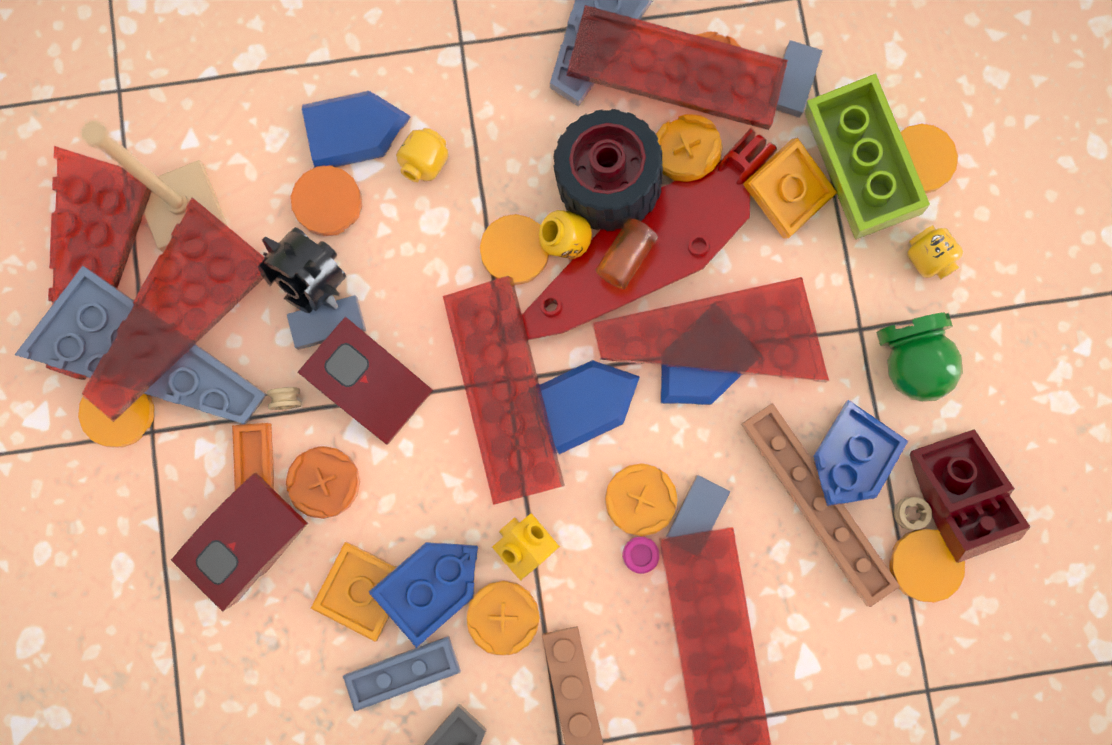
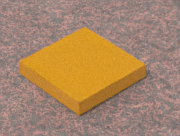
[743,138,837,239]
[310,542,396,642]

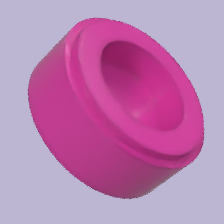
[622,537,660,574]

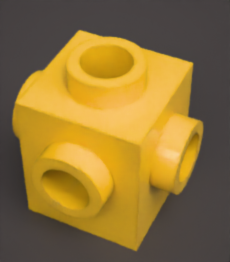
[492,513,560,581]

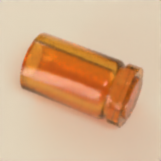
[595,218,658,289]

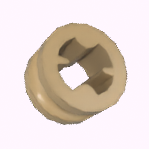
[267,387,301,410]
[894,497,932,530]

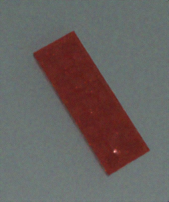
[567,5,788,130]
[443,276,565,505]
[659,527,771,745]

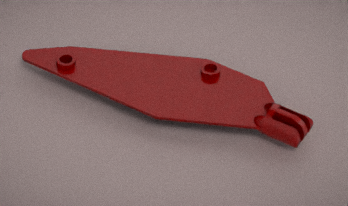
[508,128,777,342]

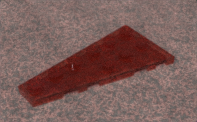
[46,146,152,380]
[82,197,265,422]
[592,277,829,382]

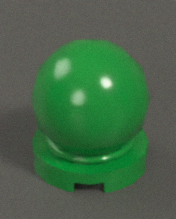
[876,312,963,401]

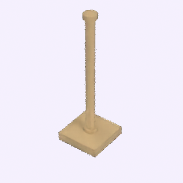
[80,120,228,252]

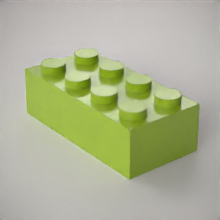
[805,73,930,240]

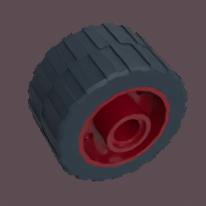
[553,109,663,231]

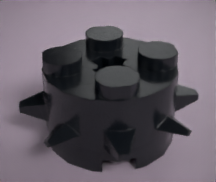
[258,227,347,313]

